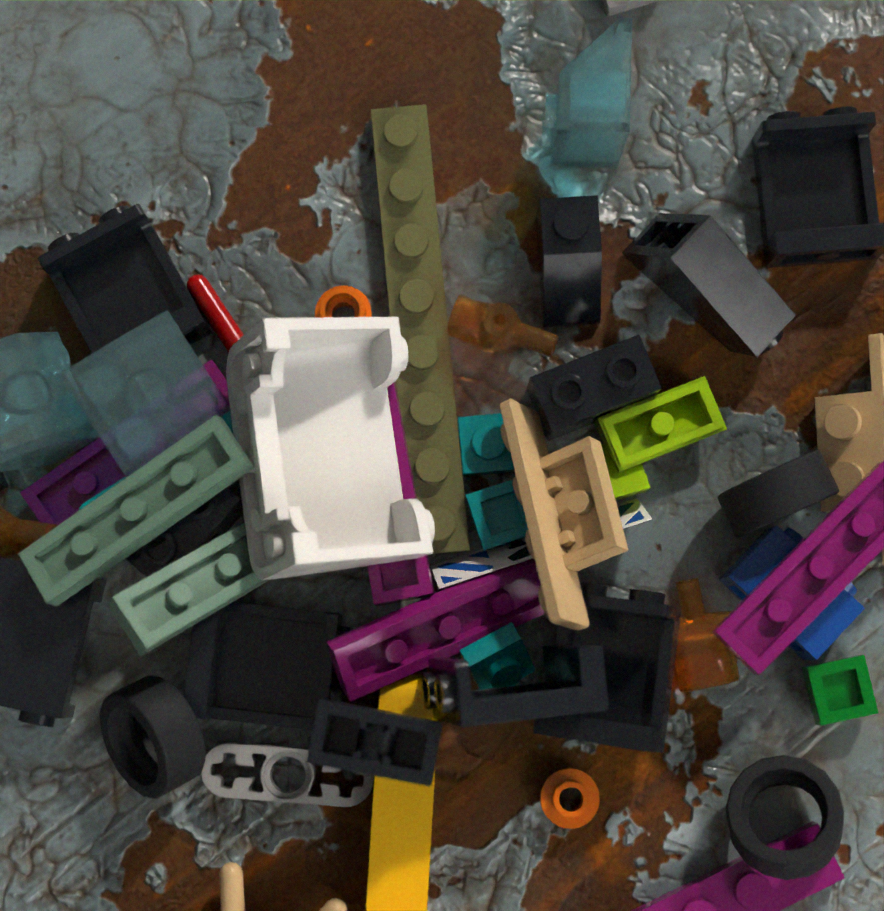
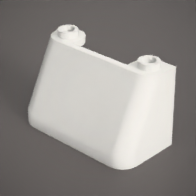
[226,317,435,580]

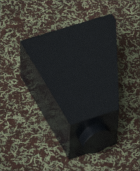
[622,213,796,357]

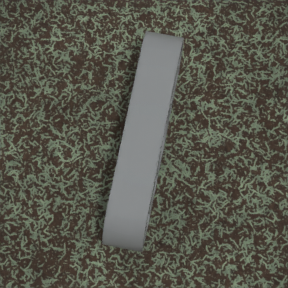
[201,742,374,807]

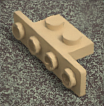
[815,333,884,566]
[500,398,629,631]

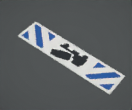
[431,498,652,589]

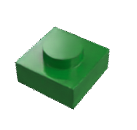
[802,655,878,726]

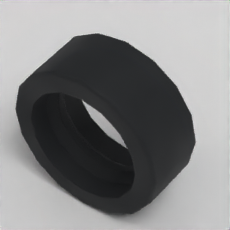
[717,450,839,538]
[100,676,206,799]
[726,755,844,880]

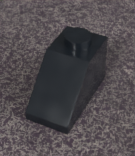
[536,195,602,327]

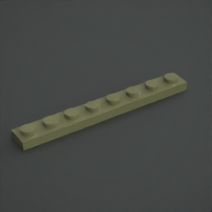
[371,104,470,556]

